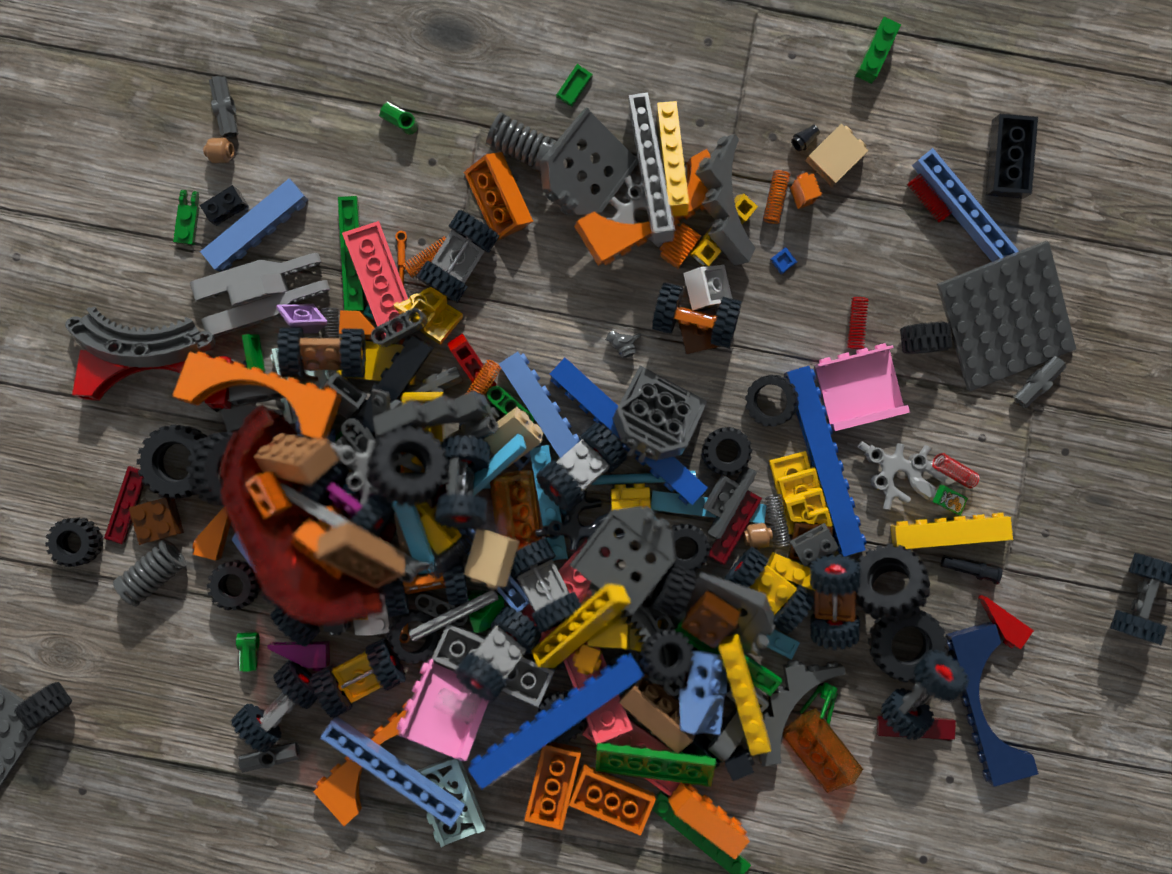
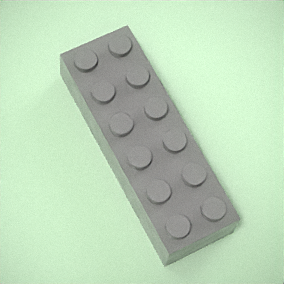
[432,623,555,707]

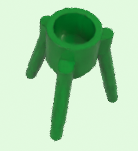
[800,682,838,731]

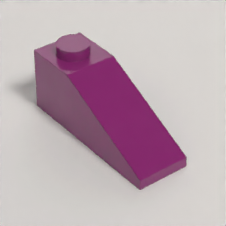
[267,641,330,671]

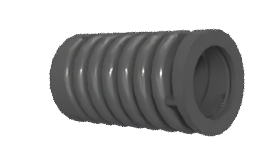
[486,112,556,172]
[113,540,187,607]

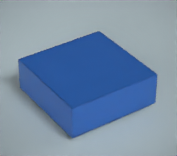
[770,247,797,275]

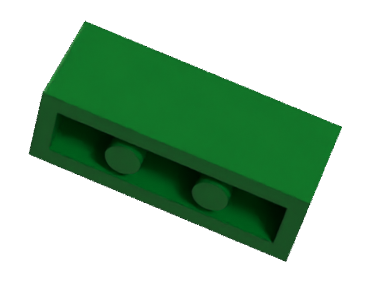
[855,17,901,84]

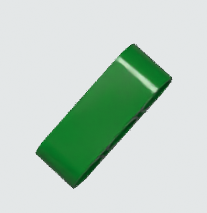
[487,386,534,423]

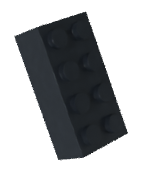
[986,114,1038,199]

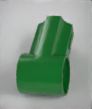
[379,102,418,135]
[236,632,260,672]

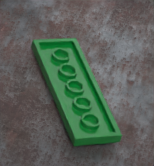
[595,743,716,787]

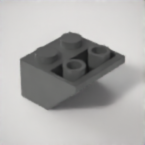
[321,370,367,419]

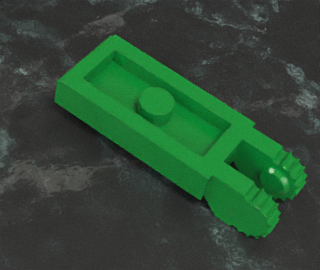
[173,190,199,245]

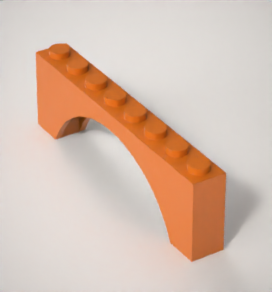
[574,149,711,266]
[173,352,341,440]
[313,702,407,826]

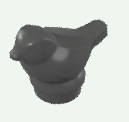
[605,331,641,358]
[398,553,429,583]

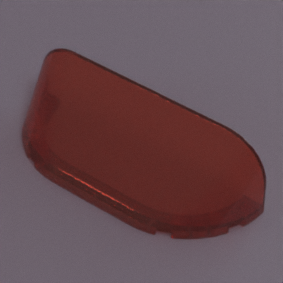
[220,405,383,624]

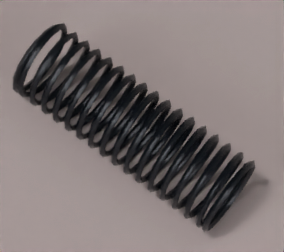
[426,534,473,580]

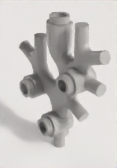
[606,176,663,247]
[330,440,422,505]
[858,441,948,510]

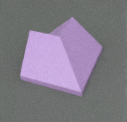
[276,304,327,333]

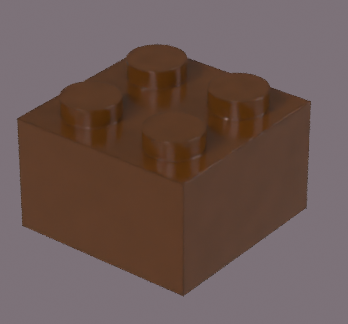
[129,498,184,545]
[681,590,740,649]

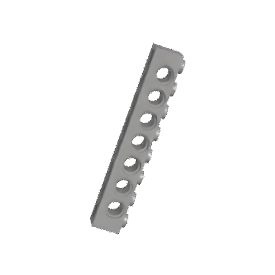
[629,92,674,243]

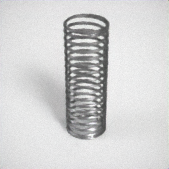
[321,308,339,339]
[765,494,791,547]

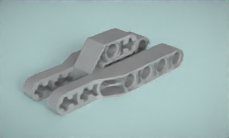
[190,253,330,338]

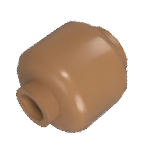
[203,138,235,163]
[743,523,773,549]

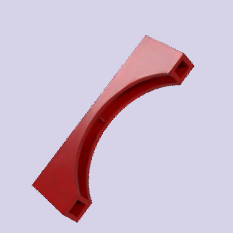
[72,350,234,409]

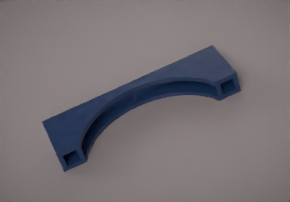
[945,622,1039,787]

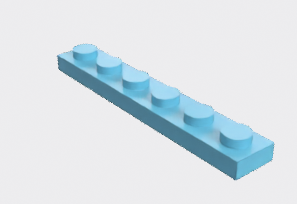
[530,445,568,561]

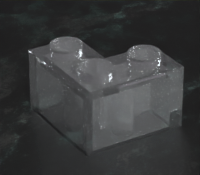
[431,685,482,725]

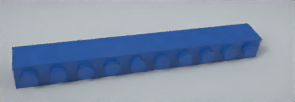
[549,357,708,505]
[784,365,867,557]
[468,653,645,789]

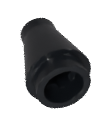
[791,125,820,151]

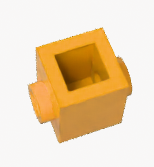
[573,644,603,676]

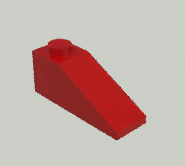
[447,333,497,393]
[978,595,1034,650]

